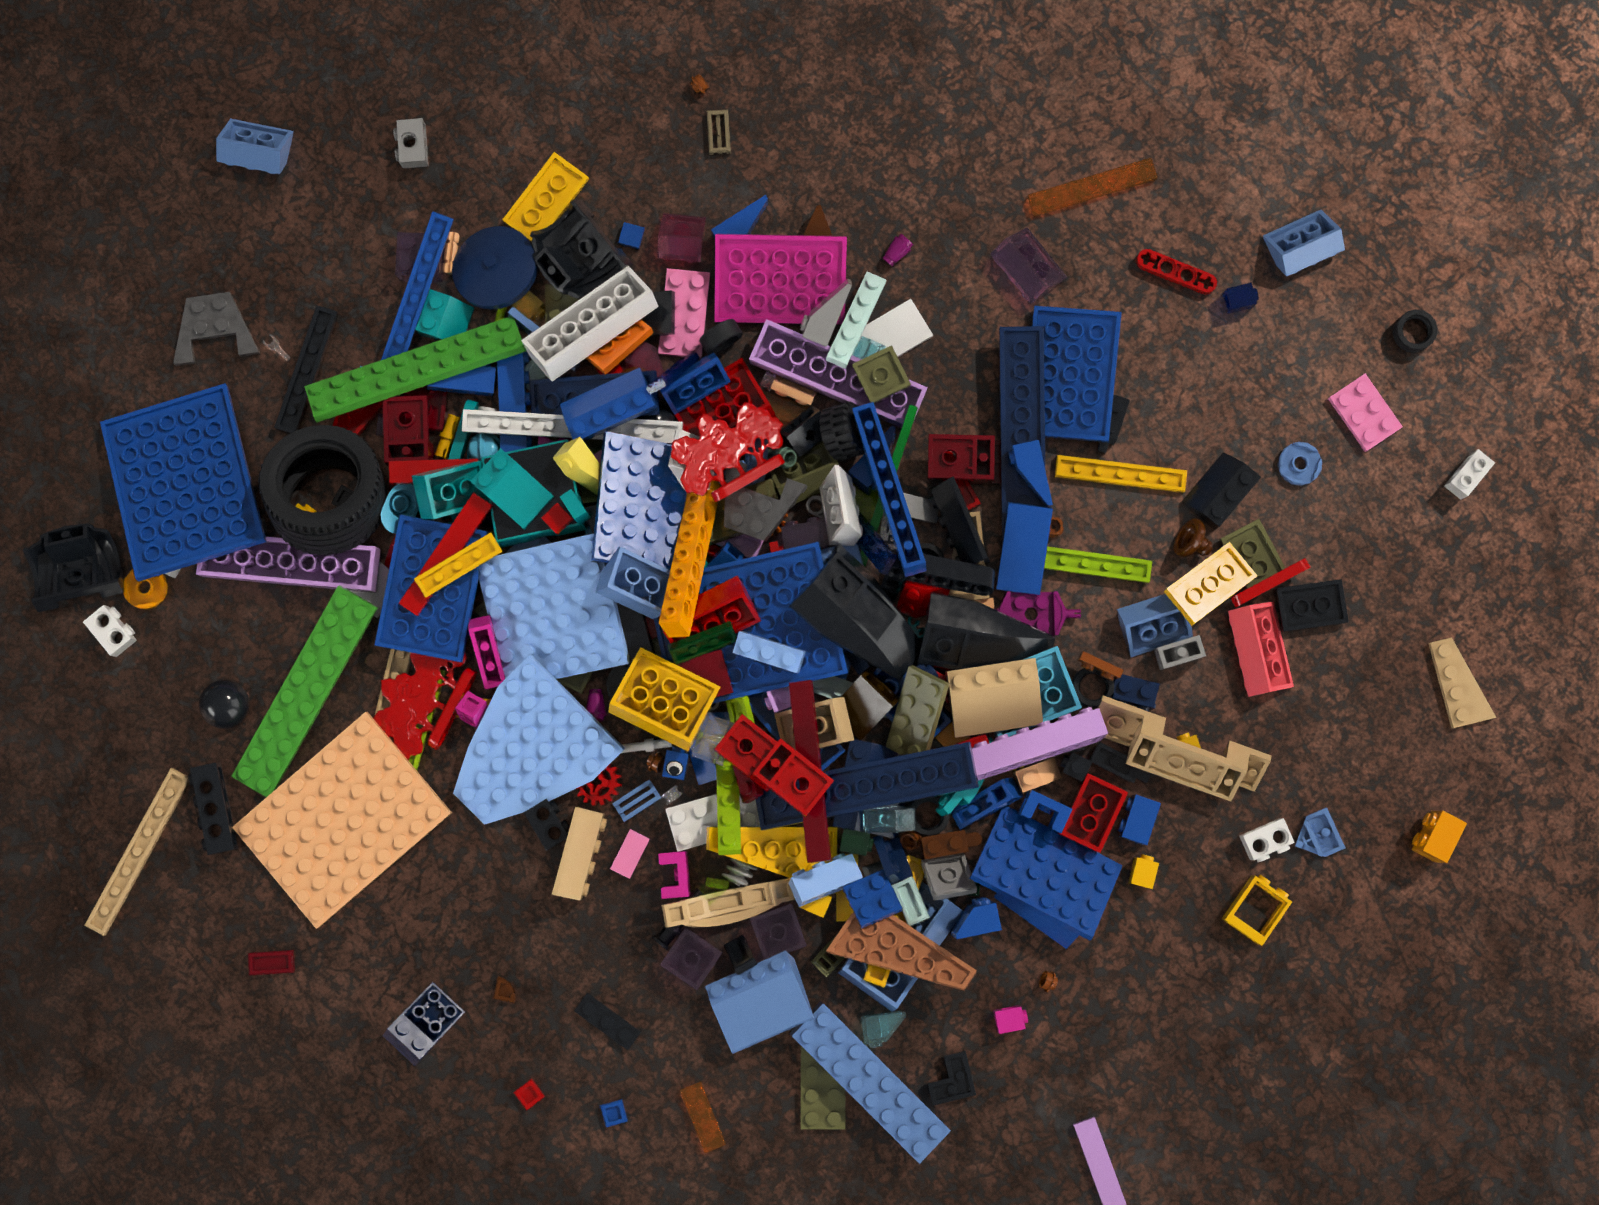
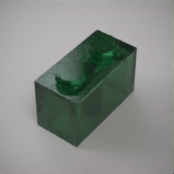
[839,828,874,856]

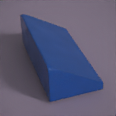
[689,737,717,785]

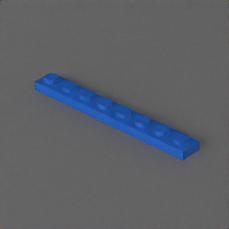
[381,211,454,360]

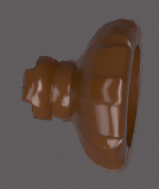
[1173,518,1213,557]

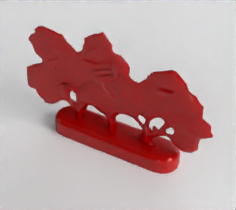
[671,402,785,503]
[373,652,477,759]

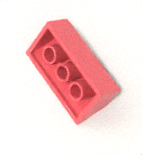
[1228,602,1294,697]

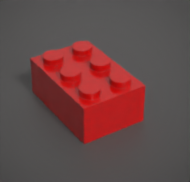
[1057,773,1128,853]

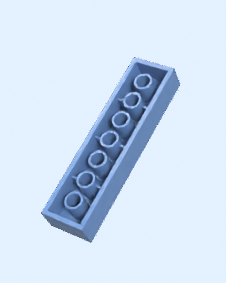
[789,1001,951,1164]

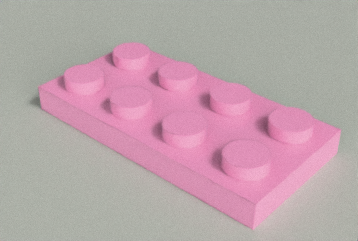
[658,268,710,359]

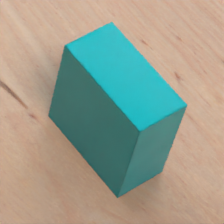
[560,489,591,525]

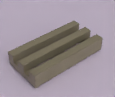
[707,110,731,155]

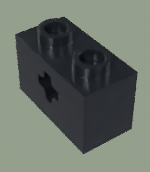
[780,405,823,457]

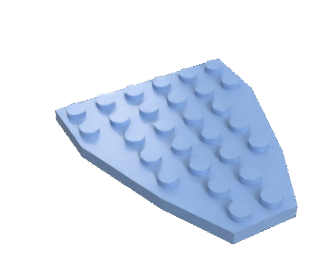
[453,654,625,825]

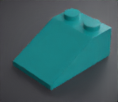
[470,448,554,530]
[412,460,489,519]

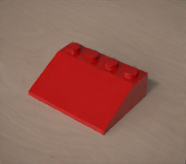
[675,358,777,437]

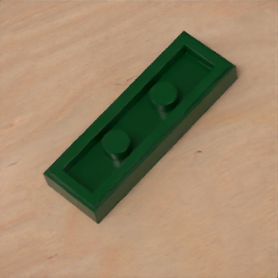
[667,621,737,665]

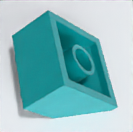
[415,289,475,341]

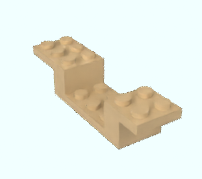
[1097,696,1272,801]

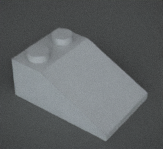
[800,279,852,347]

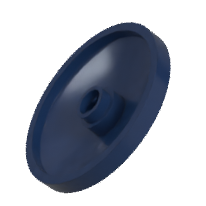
[452,226,538,310]

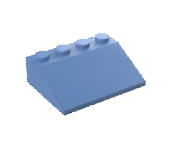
[705,951,814,1054]

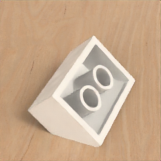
[819,465,863,546]

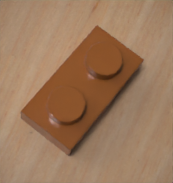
[1077,651,1124,681]

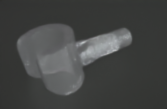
[263,334,291,361]

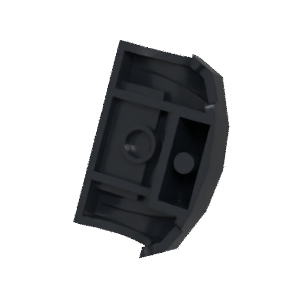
[530,199,634,299]
[23,524,124,612]

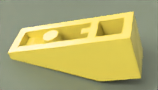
[553,437,600,495]

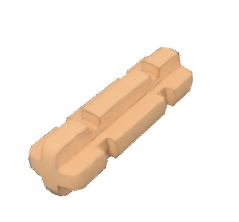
[442,232,460,275]

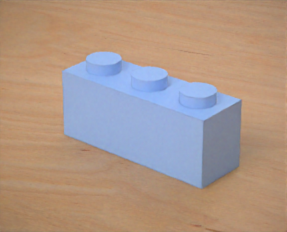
[732,631,806,673]
[788,853,863,907]

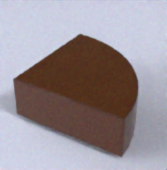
[493,976,516,1003]

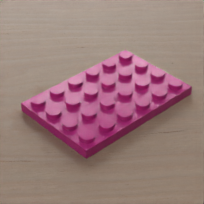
[715,234,847,324]

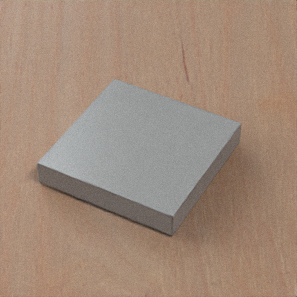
[921,853,977,901]

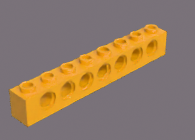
[659,480,721,638]

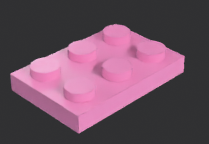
[1328,373,1403,452]

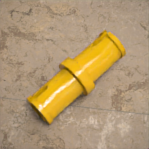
[434,413,460,459]

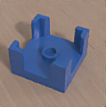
[1018,790,1072,833]

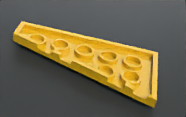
[706,827,837,894]

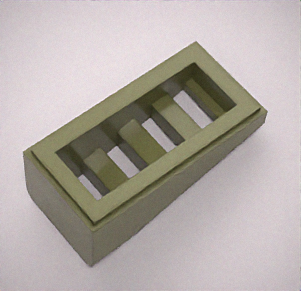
[811,932,845,977]

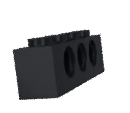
[188,762,239,855]

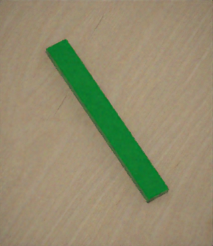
[860,404,918,567]

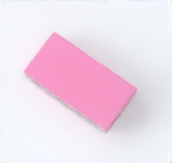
[610,829,650,879]

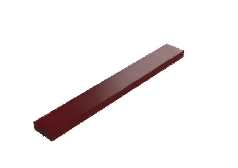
[789,680,831,863]

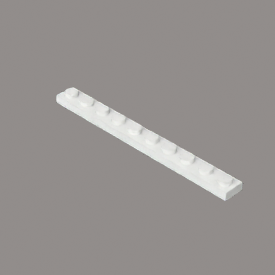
[462,409,683,444]

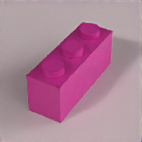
[468,615,506,689]

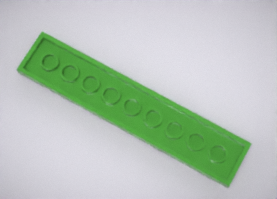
[305,316,526,423]
[231,585,378,797]

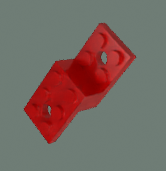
[714,714,834,817]

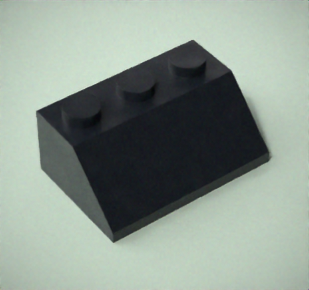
[1182,452,1261,530]

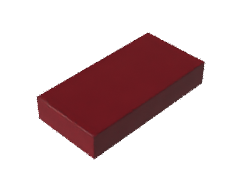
[248,950,295,975]

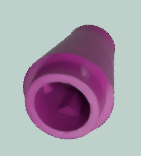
[883,234,913,266]
[586,689,606,722]

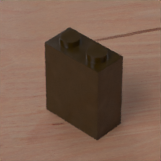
[841,668,899,741]

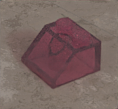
[657,213,706,263]

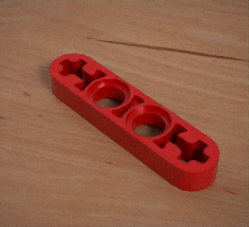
[1136,249,1217,295]
[1230,558,1311,608]

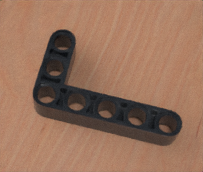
[878,549,995,601]

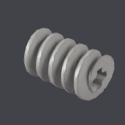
[721,858,757,887]

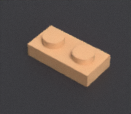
[771,376,817,405]

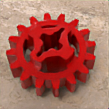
[576,762,622,806]

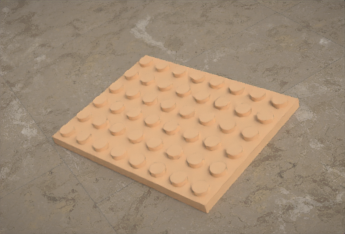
[233,712,452,929]

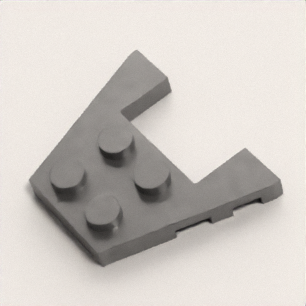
[174,292,260,366]
[724,462,808,542]

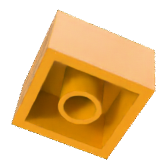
[1412,811,1467,863]

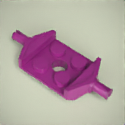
[995,591,1081,636]

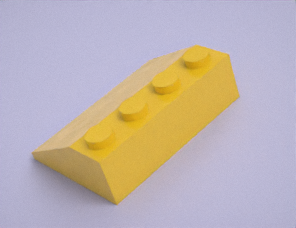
[608,647,720,752]

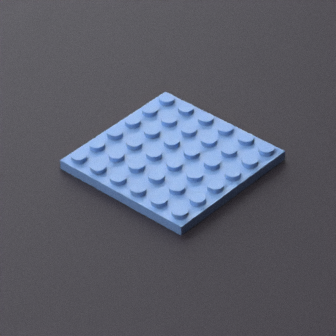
[479,533,631,679]

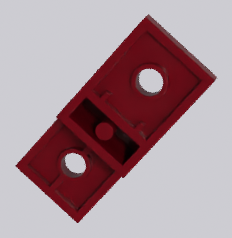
[383,395,434,492]
[927,434,1001,485]

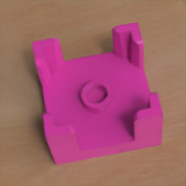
[658,851,691,899]

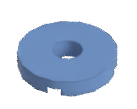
[1277,442,1322,486]

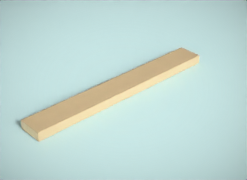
[84,768,189,936]

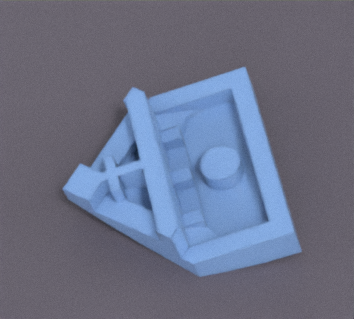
[1295,807,1346,857]

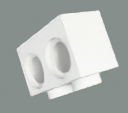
[1444,449,1495,500]
[83,605,137,657]
[1239,818,1295,862]

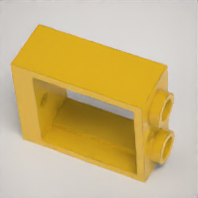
[1222,875,1292,946]

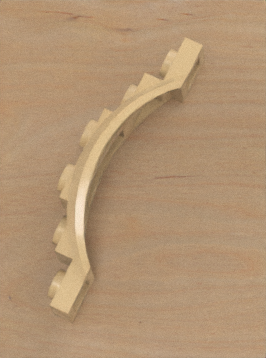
[661,878,795,928]

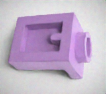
[764,686,791,713]

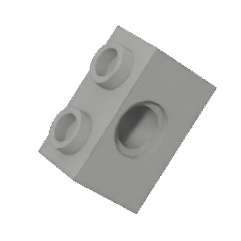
[393,118,429,168]
[1153,635,1206,670]

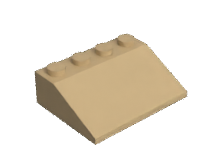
[945,658,1043,738]

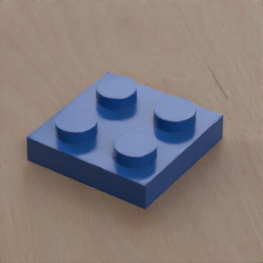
[843,869,903,929]

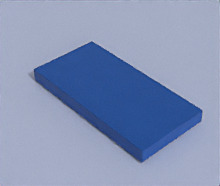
[996,502,1053,595]

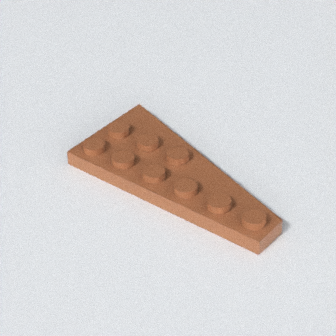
[826,912,977,991]

